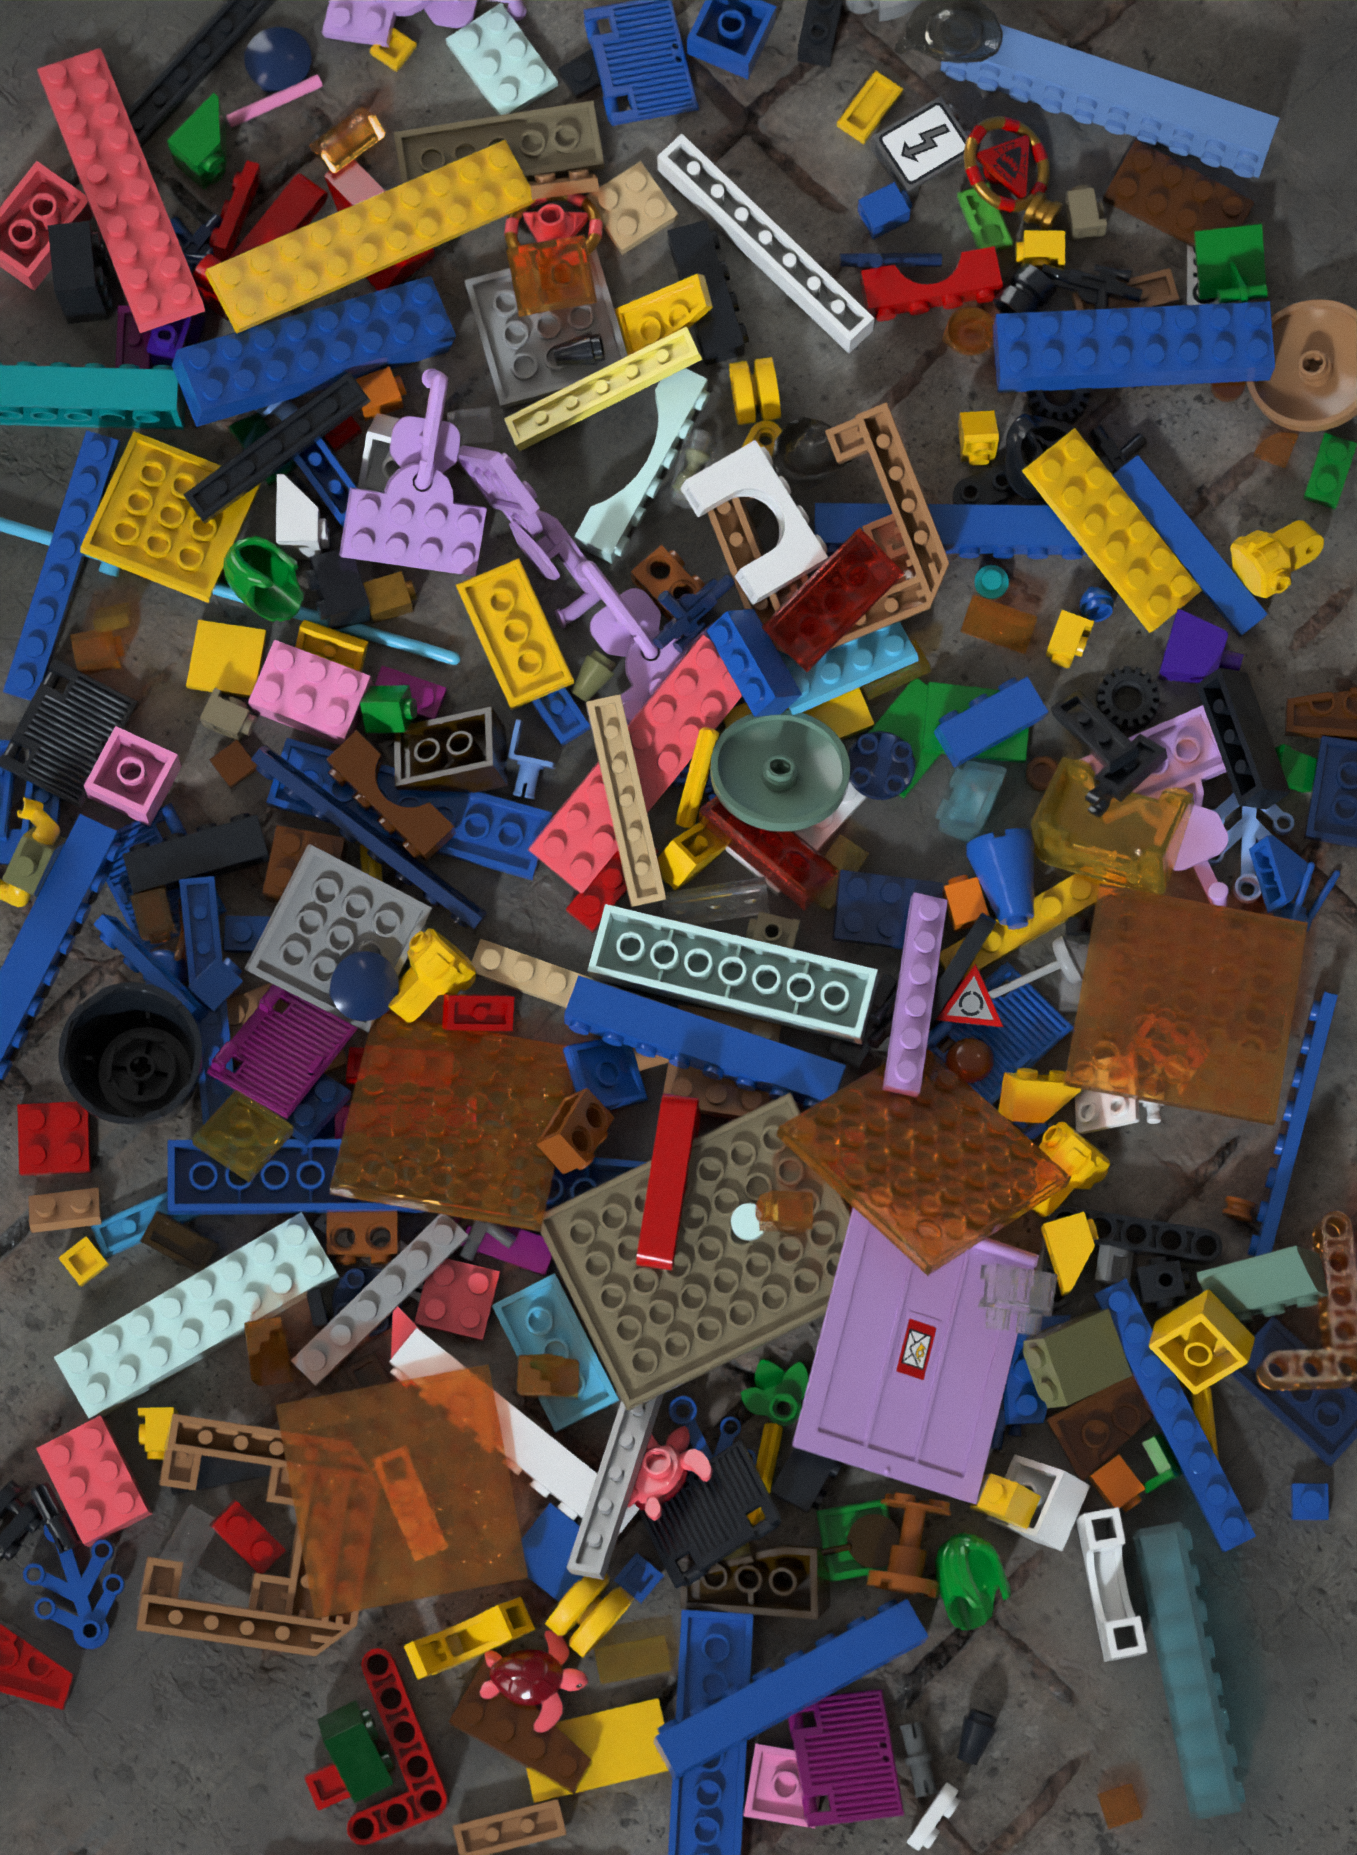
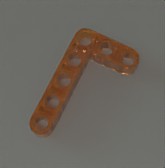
[1256,1211,1357,1390]

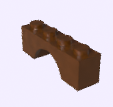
[326,730,456,863]

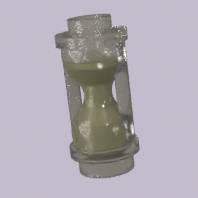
[669,430,718,509]

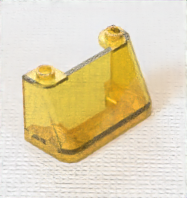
[1031,757,1194,896]

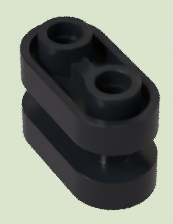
[0,1480,45,1562]

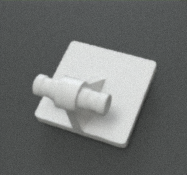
[1074,1053,1164,1134]

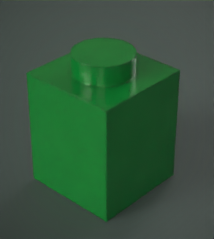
[360,685,417,733]

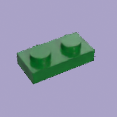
[1303,433,1357,509]

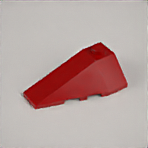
[324,155,435,291]

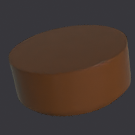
[1210,382,1246,402]
[1025,756,1061,792]

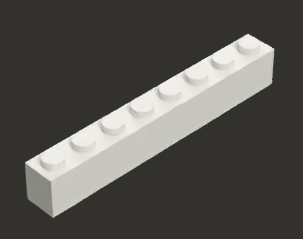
[658,134,874,353]
[389,1328,639,1535]

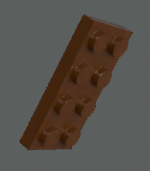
[1103,140,1255,248]

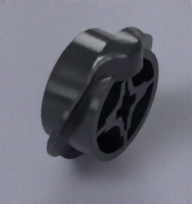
[1004,414,1074,503]

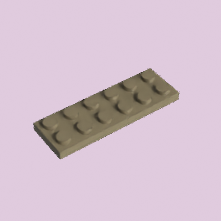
[394,101,604,184]

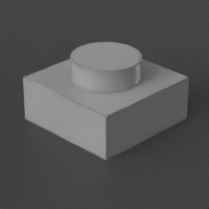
[1095,1245,1134,1285]

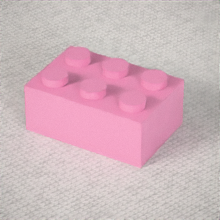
[248,640,373,745]

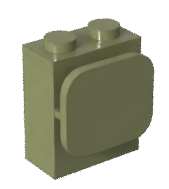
[1023,1309,1132,1408]

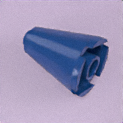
[966,828,1035,930]

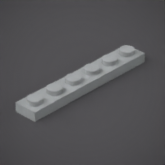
[291,1210,469,1386]
[567,1394,664,1580]

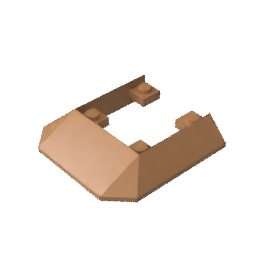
[707,402,950,661]
[136,1414,380,1656]

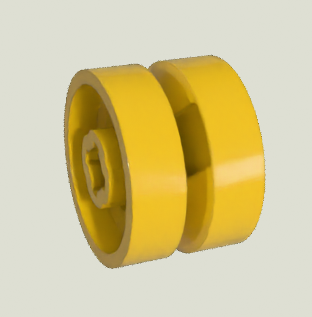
[729,357,781,425]

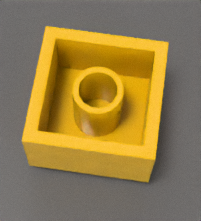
[1148,1289,1255,1395]

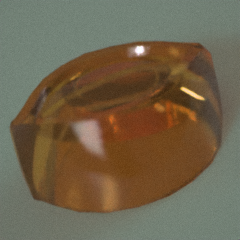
[942,307,995,356]

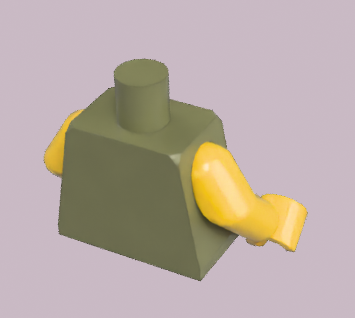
[0,797,67,907]

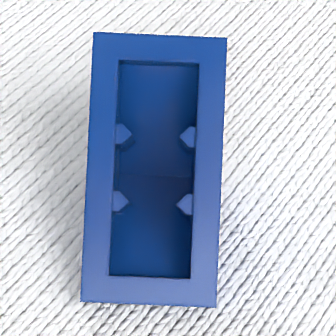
[1249,835,1309,913]

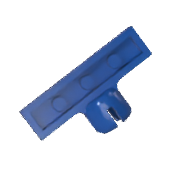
[93,914,209,1021]

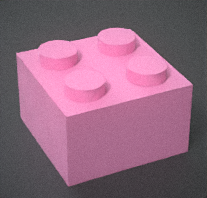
[84,726,181,827]

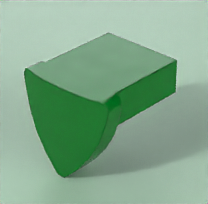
[1275,744,1317,793]
[1142,1434,1183,1494]

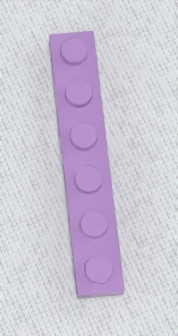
[882,892,948,1097]

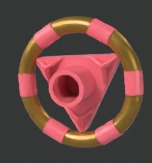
[504,193,603,271]

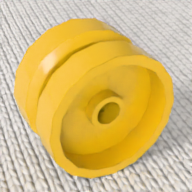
[545,1574,634,1658]

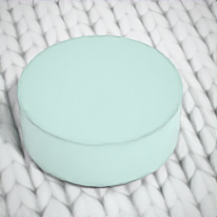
[731,1203,767,1241]

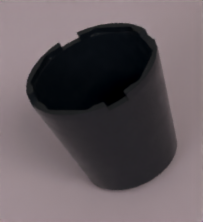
[58,982,203,1126]

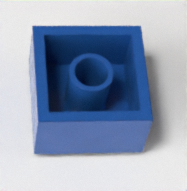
[687,0,776,80]

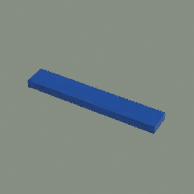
[1112,455,1268,637]

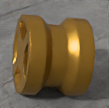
[1023,191,1063,231]

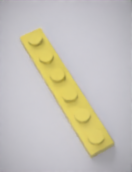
[504,326,702,451]

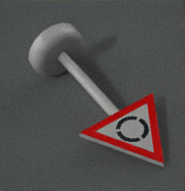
[936,936,1084,1028]

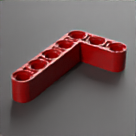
[193,173,328,321]
[636,1093,701,1271]
[347,1648,449,1845]

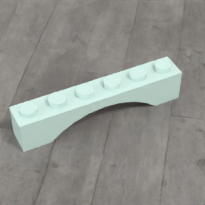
[574,368,710,564]

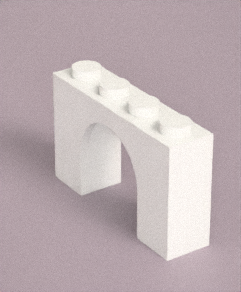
[680,440,828,606]
[1076,1508,1147,1662]

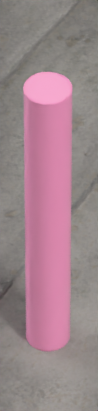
[226,74,323,128]

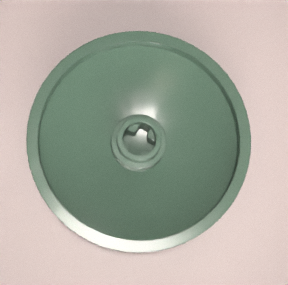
[710,710,850,832]

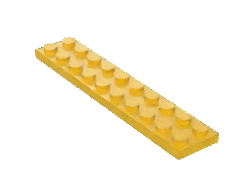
[205,140,536,334]

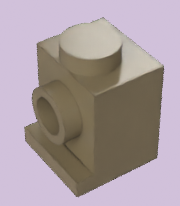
[1065,184,1107,241]
[200,687,257,743]
[746,911,800,949]

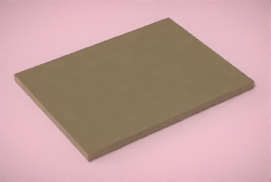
[533,1093,851,1412]

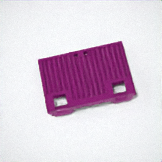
[207,984,357,1119]
[788,1689,905,1828]

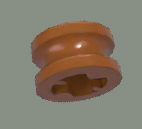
[1221,1196,1256,1223]

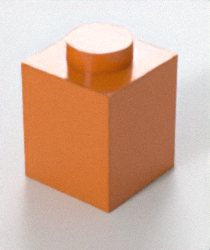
[355,366,407,421]
[942,875,989,932]
[1088,1454,1145,1513]

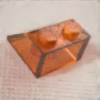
[506,235,597,317]

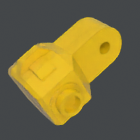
[1230,520,1324,598]
[388,929,476,1023]
[1018,1122,1110,1217]

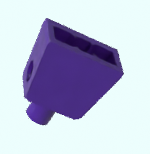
[1157,609,1244,684]

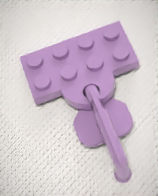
[322,0,526,47]
[339,369,487,576]
[457,445,601,628]
[574,561,715,725]
[1077,705,1229,913]

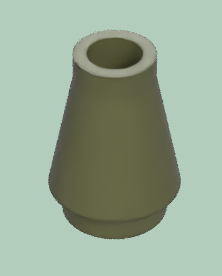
[570,649,617,702]

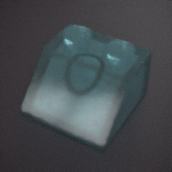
[935,760,1007,843]

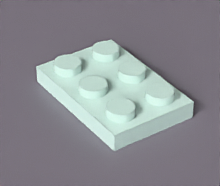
[446,3,558,116]

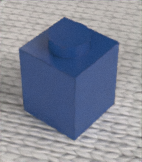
[857,182,913,240]
[188,956,243,1013]

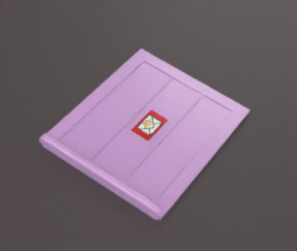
[792,1194,1039,1504]

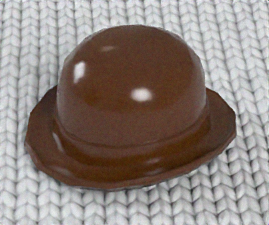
[934,1038,994,1094]

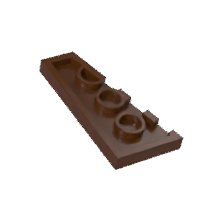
[1284,687,1357,741]
[1046,1374,1186,1481]
[449,1660,592,1794]

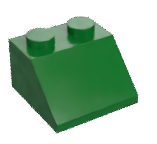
[167,92,227,190]

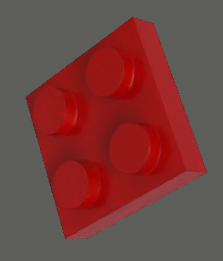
[17,1101,91,1176]

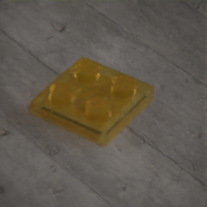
[193,1090,293,1182]

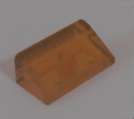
[309,107,386,173]
[960,595,1038,654]

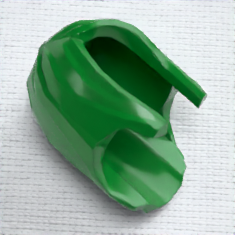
[223,536,304,622]
[935,1533,1011,1630]

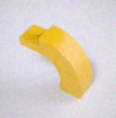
[404,1597,535,1679]

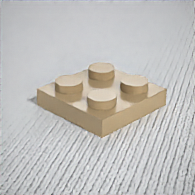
[586,161,678,255]

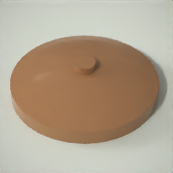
[1247,299,1357,432]

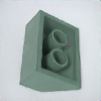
[1197,1245,1329,1324]

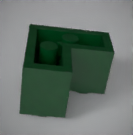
[317,1700,395,1804]

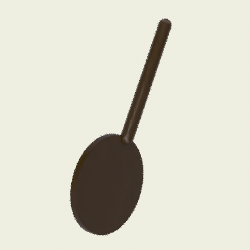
[820,1514,900,1568]

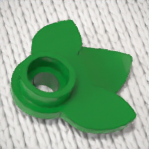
[740,1360,809,1426]

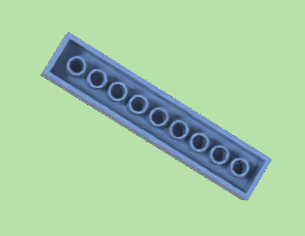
[940,10,1279,178]

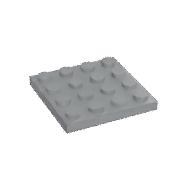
[464,248,628,410]
[244,844,432,1032]

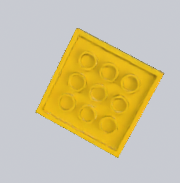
[80,431,261,603]

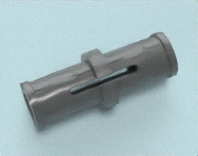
[900,1721,938,1798]

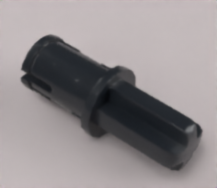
[31,1482,81,1554]

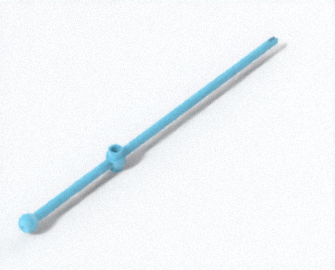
[0,517,460,665]

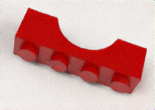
[860,246,1003,321]

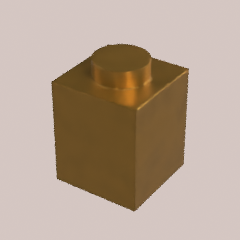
[363,571,417,624]

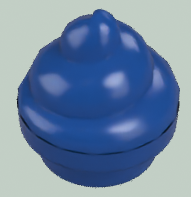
[1079,586,1114,622]

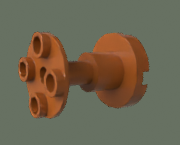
[867,1493,952,1598]

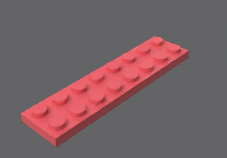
[527,634,742,894]

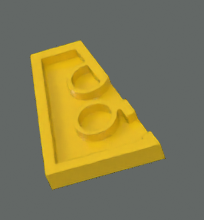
[614,274,713,356]

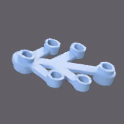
[1208,788,1294,903]

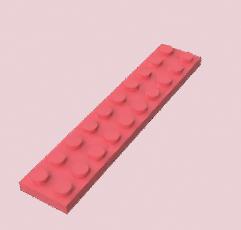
[37,48,205,333]

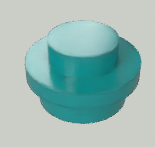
[974,565,1009,600]

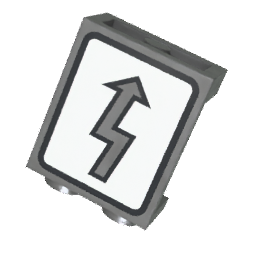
[871,96,978,200]

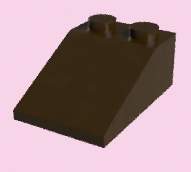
[394,706,507,793]

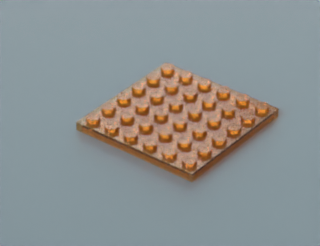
[1063,883,1308,1126]
[330,1014,573,1231]
[776,1048,1071,1276]
[276,1364,528,1619]

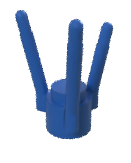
[1272,862,1340,937]

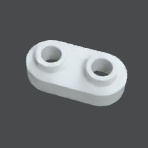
[906,1782,961,1851]

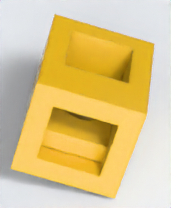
[1016,230,1065,271]
[1045,610,1094,668]
[138,1407,178,1460]

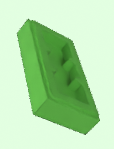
[957,182,1013,252]

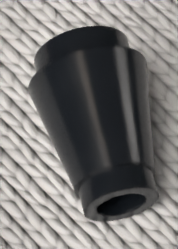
[553,331,605,366]
[957,1708,998,1765]

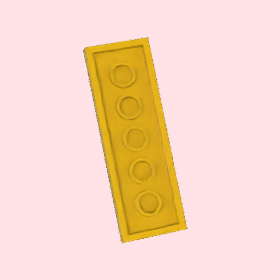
[1022,428,1202,633]

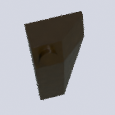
[680,1545,830,1619]

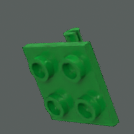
[1194,223,1268,304]

